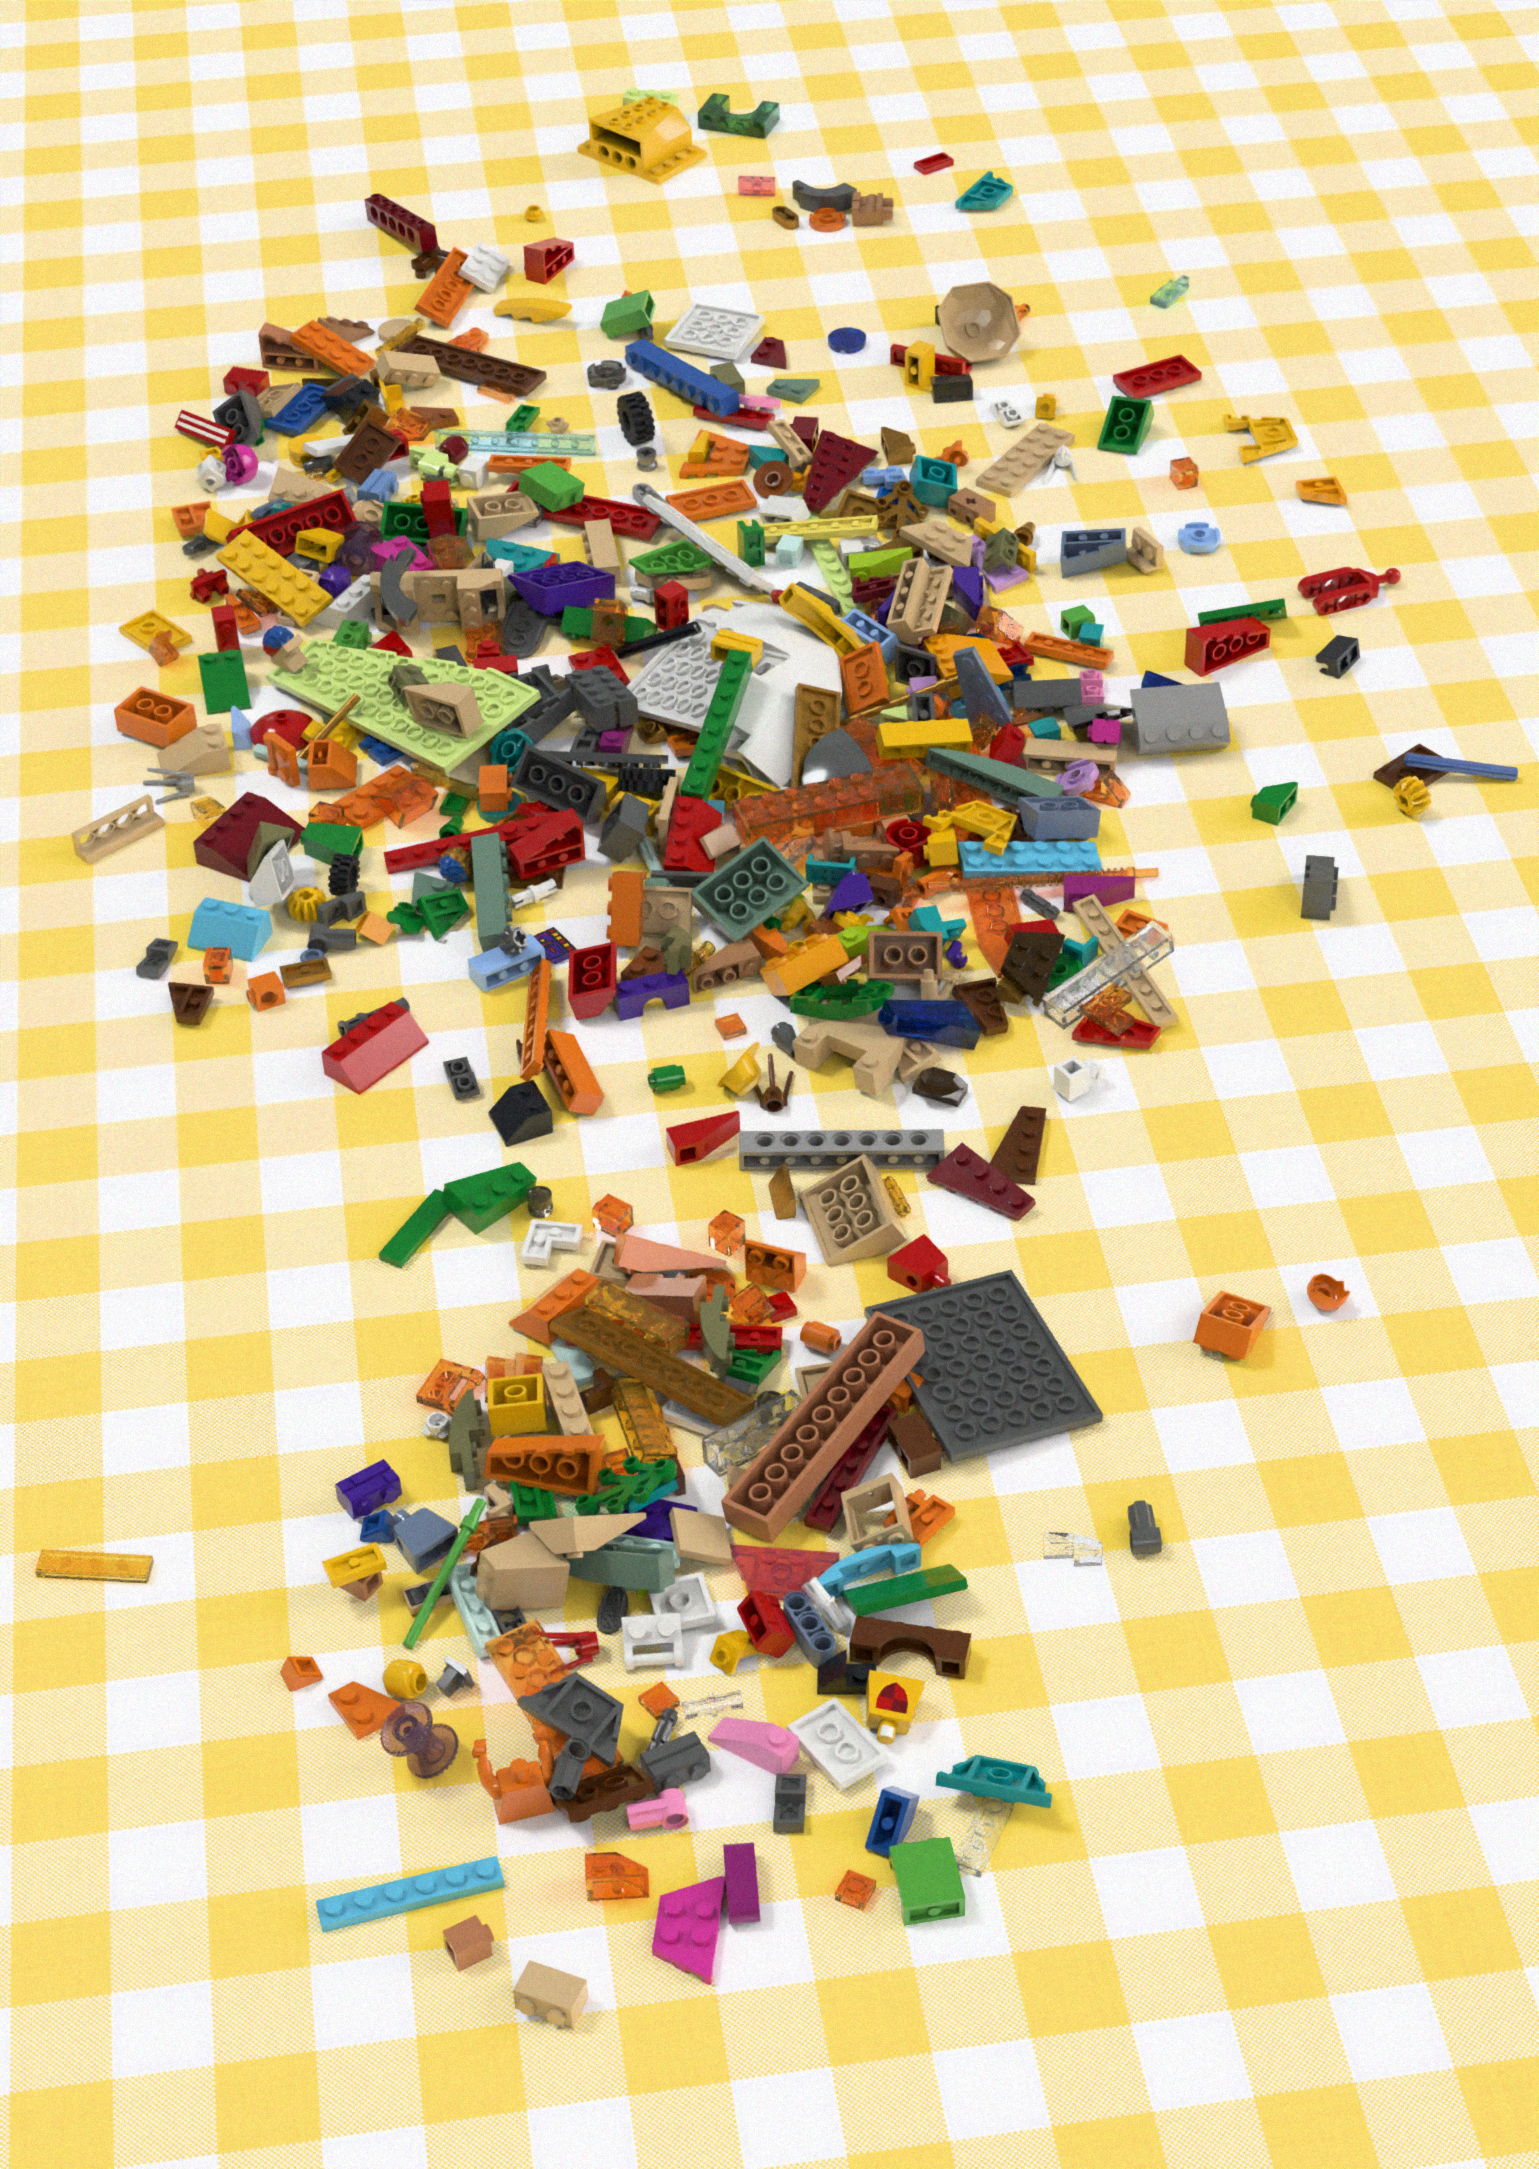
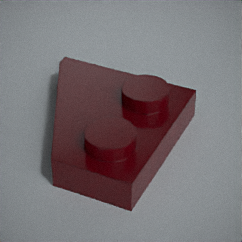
[750,337,787,370]
[852,577,896,603]

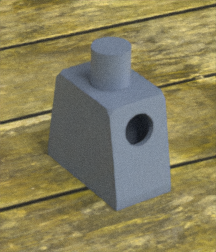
[393,1508,458,1575]

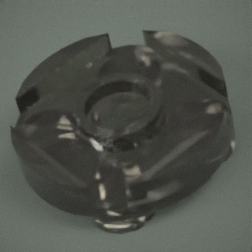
[587,360,626,390]

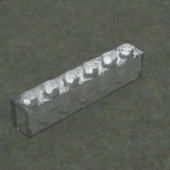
[1042,920,1175,1030]

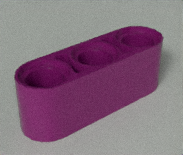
[723,1842,760,1924]

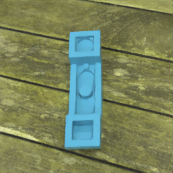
[817,1543,921,1599]

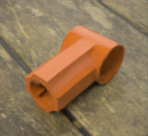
[914,865,963,899]

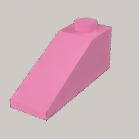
[708,1717,799,1775]

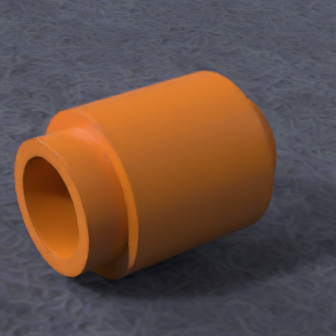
[800,1321,842,1355]

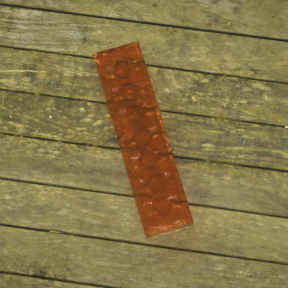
[732,762,924,848]

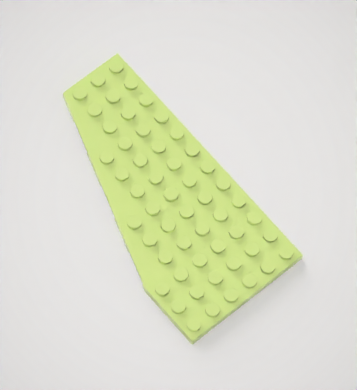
[266,638,541,774]

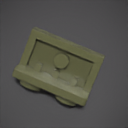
[982,527,1019,573]
[388,664,430,707]

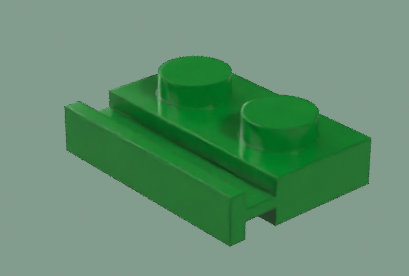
[509,1480,557,1525]

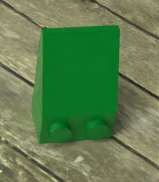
[1097,395,1155,454]
[198,649,251,715]

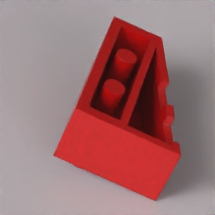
[509,808,586,880]

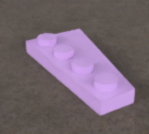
[969,535,1029,594]

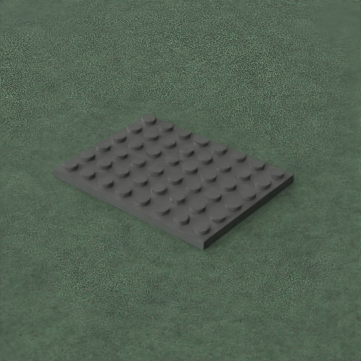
[864,1269,1103,1463]

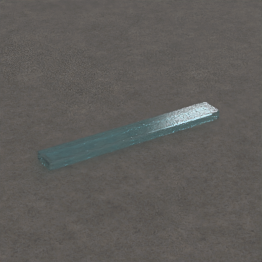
[434,429,596,456]

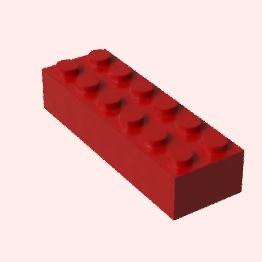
[225,489,360,559]

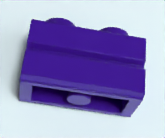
[335,1459,402,1520]

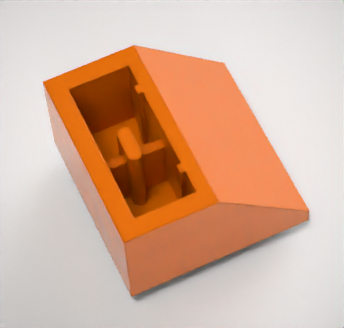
[307,739,358,790]
[744,1239,807,1293]

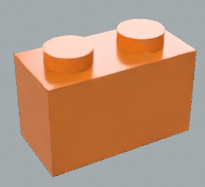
[479,765,513,812]

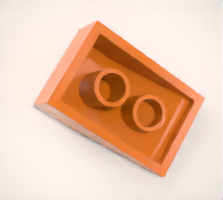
[1193,1290,1272,1360]

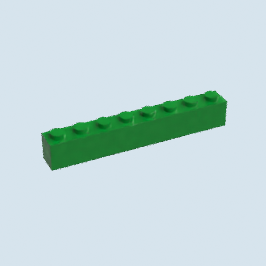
[680,649,753,803]

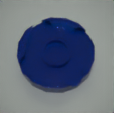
[828,327,866,354]

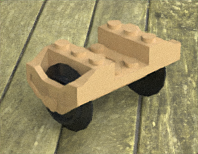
[370,552,506,635]

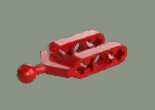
[1297,567,1401,616]

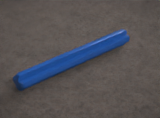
[1404,753,1518,781]

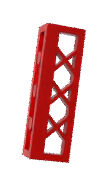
[890,343,972,376]

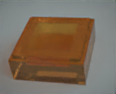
[715,1013,747,1041]
[638,1681,680,1721]

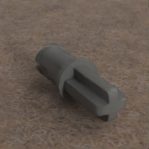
[638,324,654,341]
[182,534,217,556]

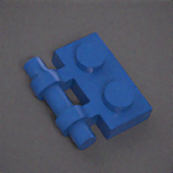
[358,735,406,767]

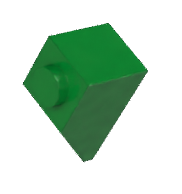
[1250,781,1298,826]

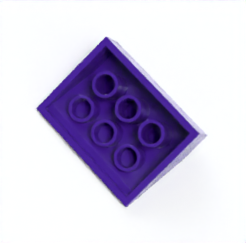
[508,561,615,616]

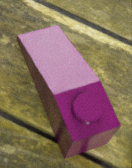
[599,723,634,768]
[1063,875,1135,912]

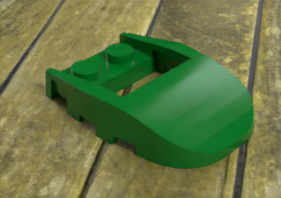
[789,979,894,1020]

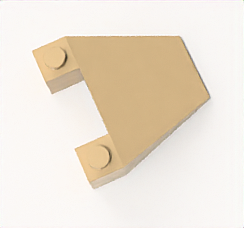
[792,1010,913,1096]

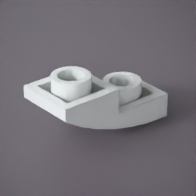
[989,398,1025,427]

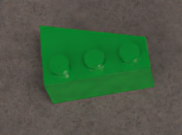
[442,1162,537,1235]

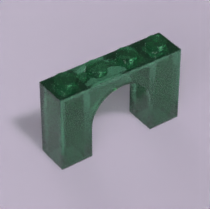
[698,93,780,139]

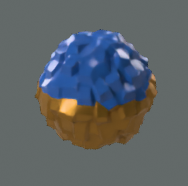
[438,847,474,884]

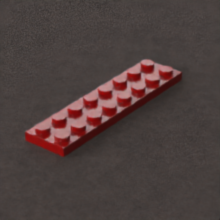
[505,480,663,541]

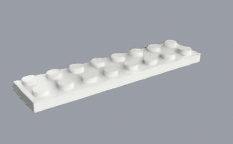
[642,494,776,593]

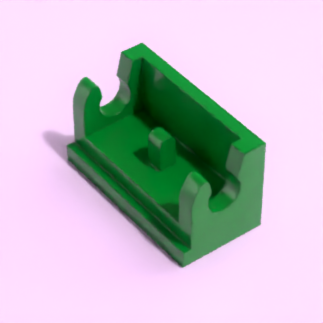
[737,519,765,568]

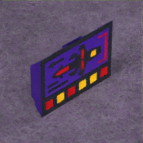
[534,927,577,964]

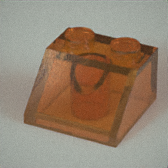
[427,534,475,570]
[370,774,439,830]

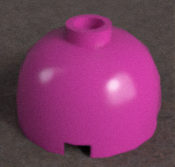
[220,444,259,486]

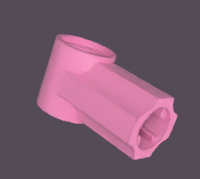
[625,1788,689,1831]

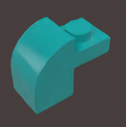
[907,905,967,948]

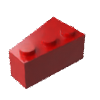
[523,237,575,285]
[420,480,457,549]

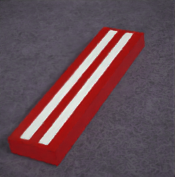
[174,409,237,448]

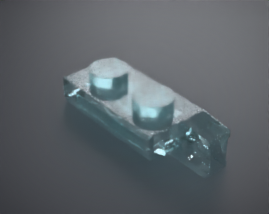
[1150,275,1190,309]

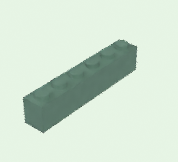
[471,832,513,953]

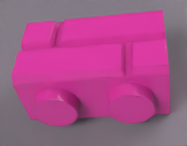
[1087,718,1122,749]

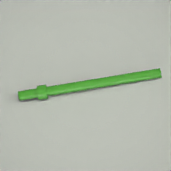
[402,1498,487,1649]

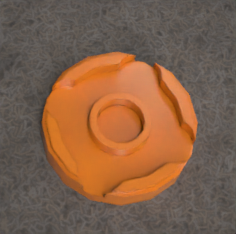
[809,208,846,232]

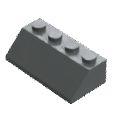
[510,744,607,824]

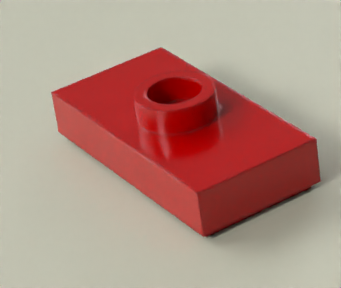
[517,800,559,818]

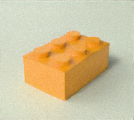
[759,933,850,996]

